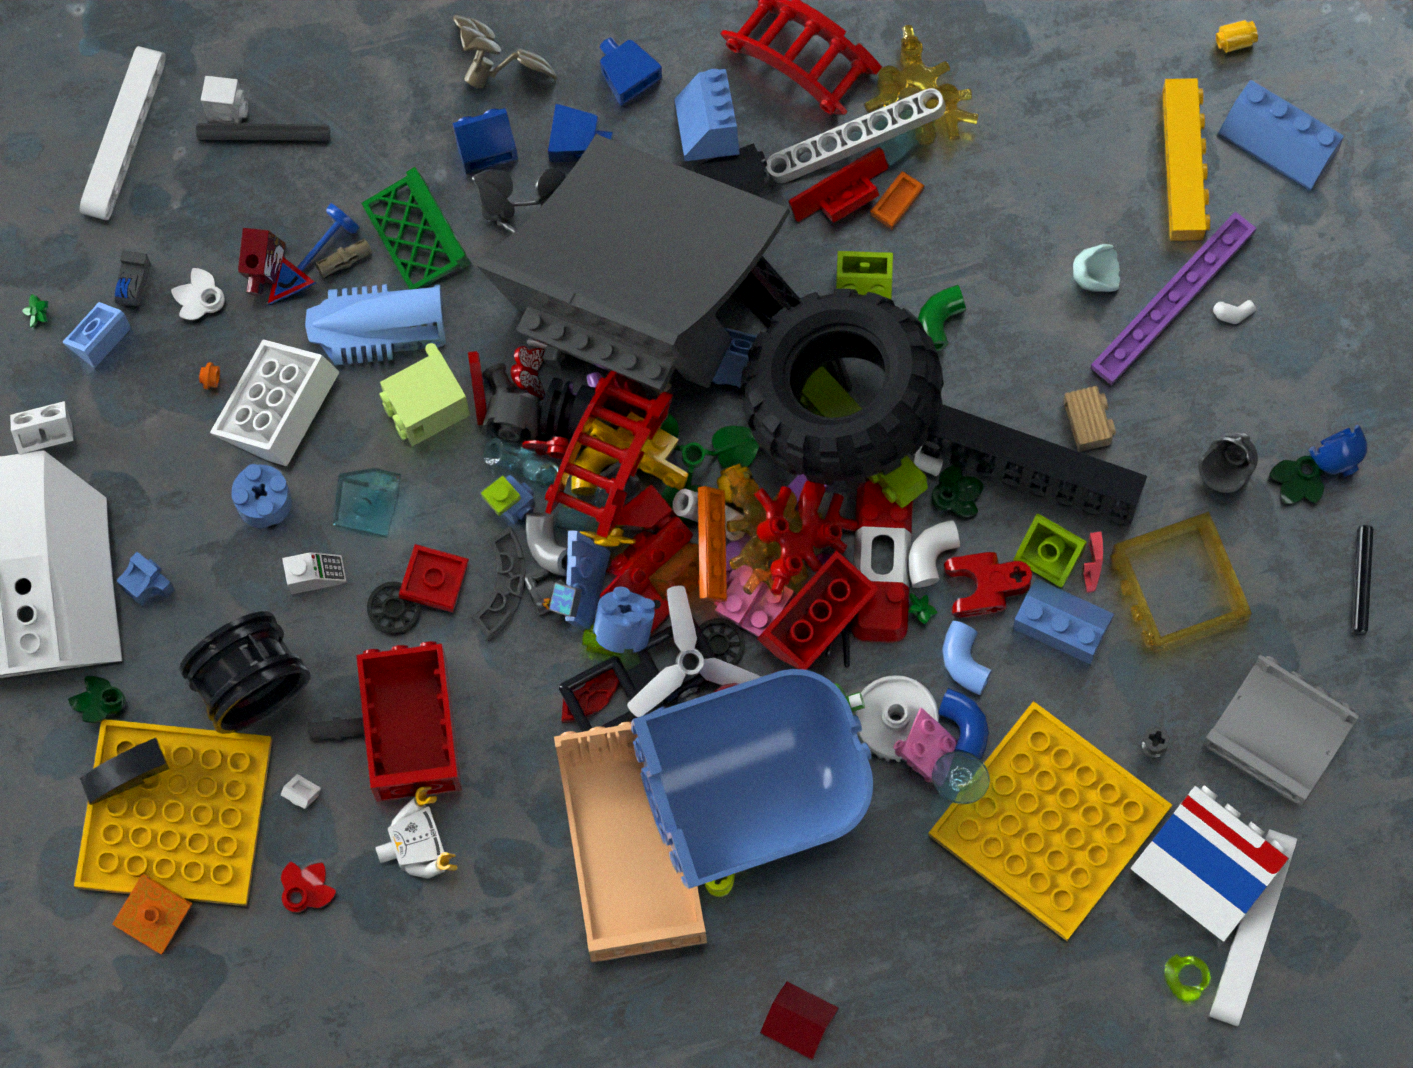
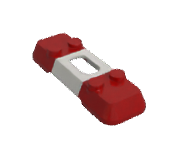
[851,479,913,643]

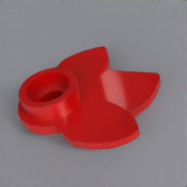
[522,437,569,459]
[281,862,336,913]

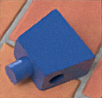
[600,37,662,106]
[548,104,613,163]

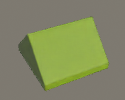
[1013,513,1087,588]

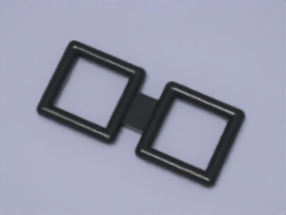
[559,617,717,732]

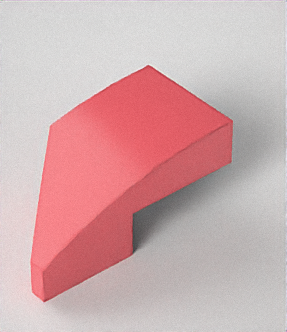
[1082,531,1103,593]

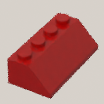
[757,550,879,670]

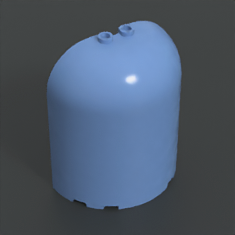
[631,669,873,889]

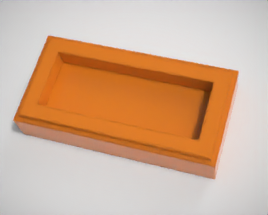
[870,171,924,230]

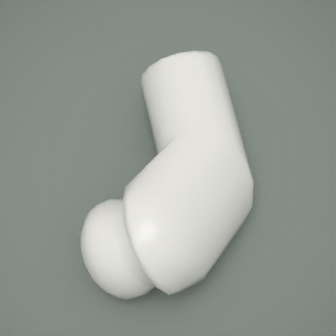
[1213,300,1256,324]

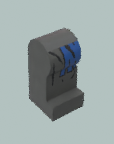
[115,250,151,307]

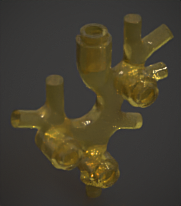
[864,25,979,145]
[724,467,823,597]

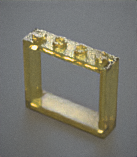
[1110,511,1252,655]

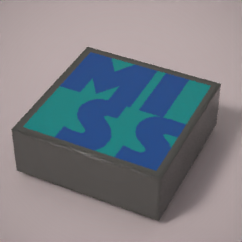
[549,582,582,617]

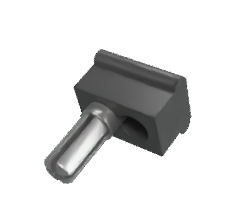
[527,338,567,369]

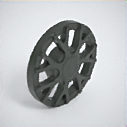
[367,582,420,634]

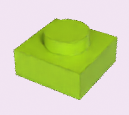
[481,475,521,517]

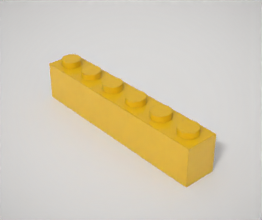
[1162,78,1210,241]

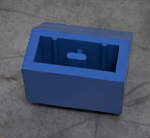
[453,108,518,174]

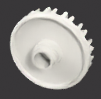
[853,676,939,762]

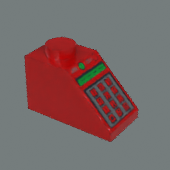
[616,484,676,532]

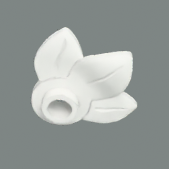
[171,268,225,320]

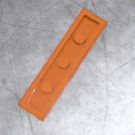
[698,486,727,603]

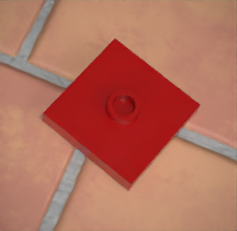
[399,544,469,613]

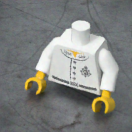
[375,787,457,879]

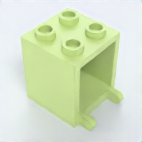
[379,343,470,446]

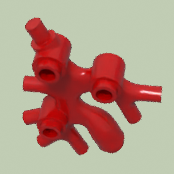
[754,481,858,595]

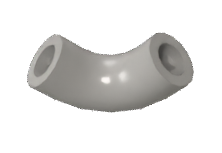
[526,513,568,576]

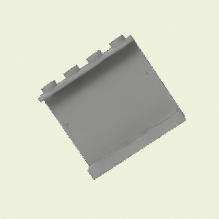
[1203,654,1359,807]

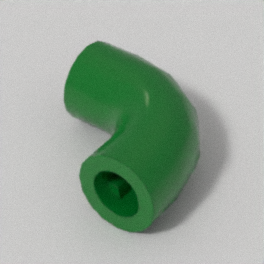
[918,285,966,352]

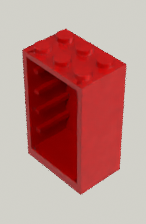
[356,641,462,802]

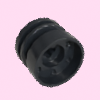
[539,377,597,441]

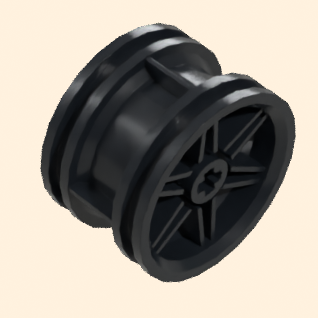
[179,611,311,734]

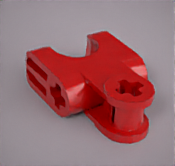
[943,552,1032,618]

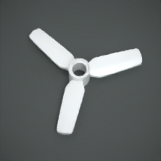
[627,586,761,717]

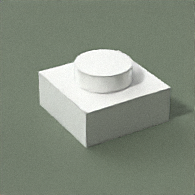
[281,774,321,809]

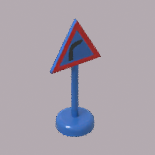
[268,203,360,305]

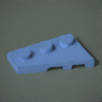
[565,531,611,631]

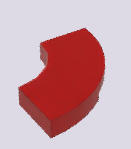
[468,351,487,425]
[561,669,620,723]

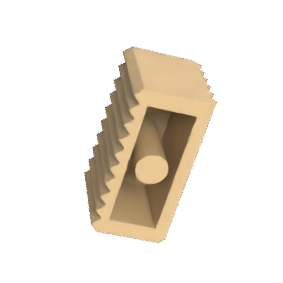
[1063,386,1116,452]

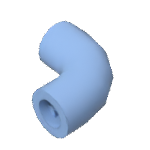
[942,621,992,696]

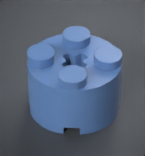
[232,464,292,528]
[593,587,655,653]

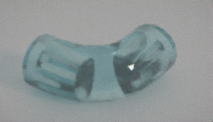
[483,438,559,488]
[555,486,625,532]

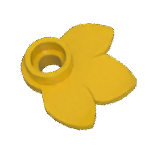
[580,527,636,547]

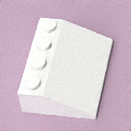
[210,339,339,466]

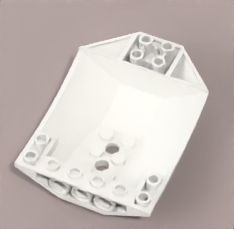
[0,451,123,678]

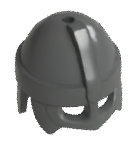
[1198,433,1258,493]

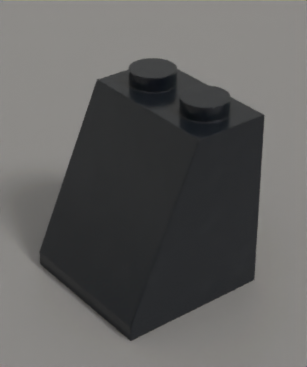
[693,143,768,196]

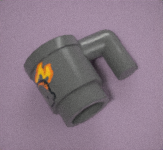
[524,568,563,616]

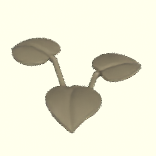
[453,14,557,89]

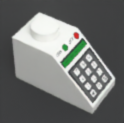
[282,552,347,595]

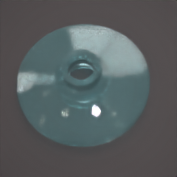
[932,751,990,804]

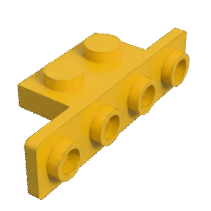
[587,411,689,490]

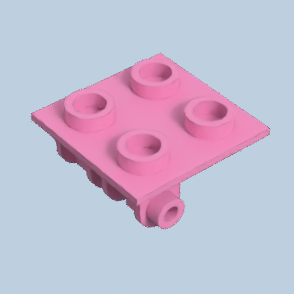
[893,708,958,788]

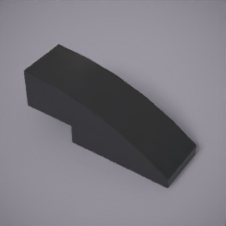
[80,738,169,805]

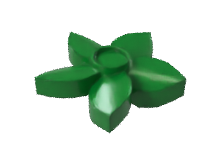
[22,294,48,328]
[908,592,938,624]

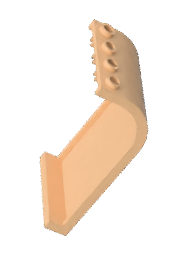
[554,722,707,963]

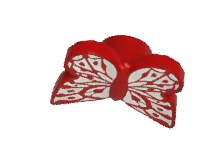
[510,346,545,401]

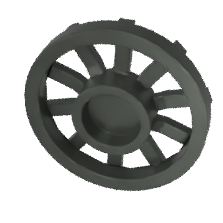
[694,618,745,665]

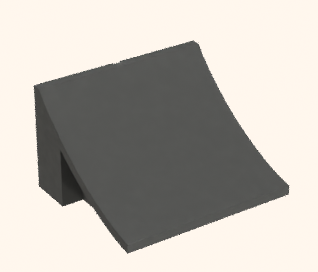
[477,134,790,393]

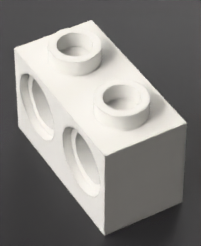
[201,76,248,124]
[10,401,73,454]

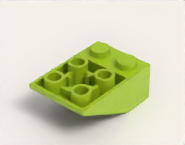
[836,251,893,299]

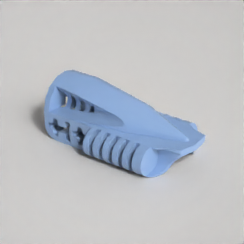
[305,284,446,366]

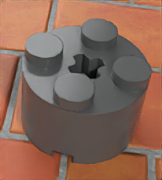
[482,388,541,449]

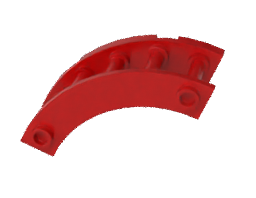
[720,0,882,115]
[545,370,673,539]

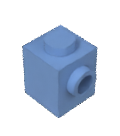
[503,475,535,524]

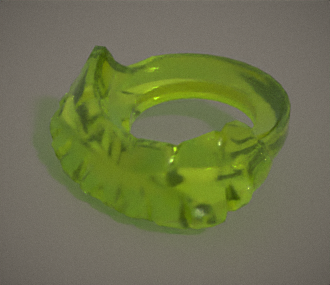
[1164,954,1210,1002]

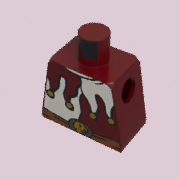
[238,228,286,296]

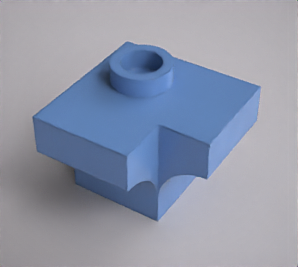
[116,552,175,606]

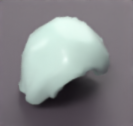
[1073,244,1120,292]

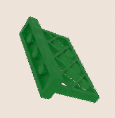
[361,167,472,290]

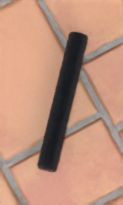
[1352,525,1374,635]

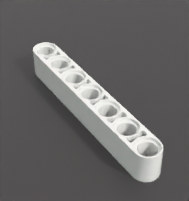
[80,46,166,221]
[766,88,946,183]
[1209,829,1297,1027]

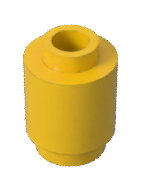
[1216,20,1258,53]

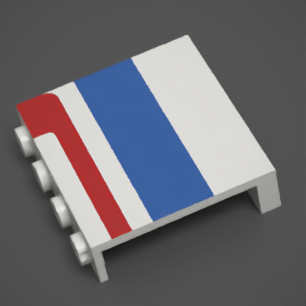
[1130,785,1289,942]

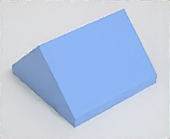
[62,302,131,368]

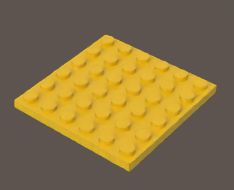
[928,701,1172,941]
[74,719,273,907]

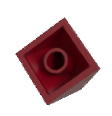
[760,981,839,1060]

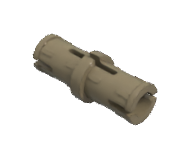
[315,238,372,278]

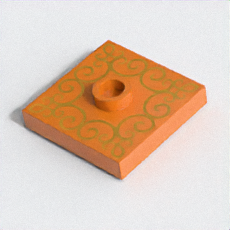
[112,874,193,955]

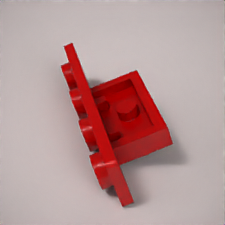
[788,147,888,223]
[600,516,693,598]

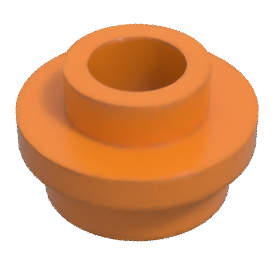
[199,362,220,390]

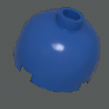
[1309,425,1367,477]

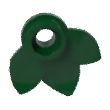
[1269,456,1324,504]
[931,465,984,517]
[68,676,126,723]

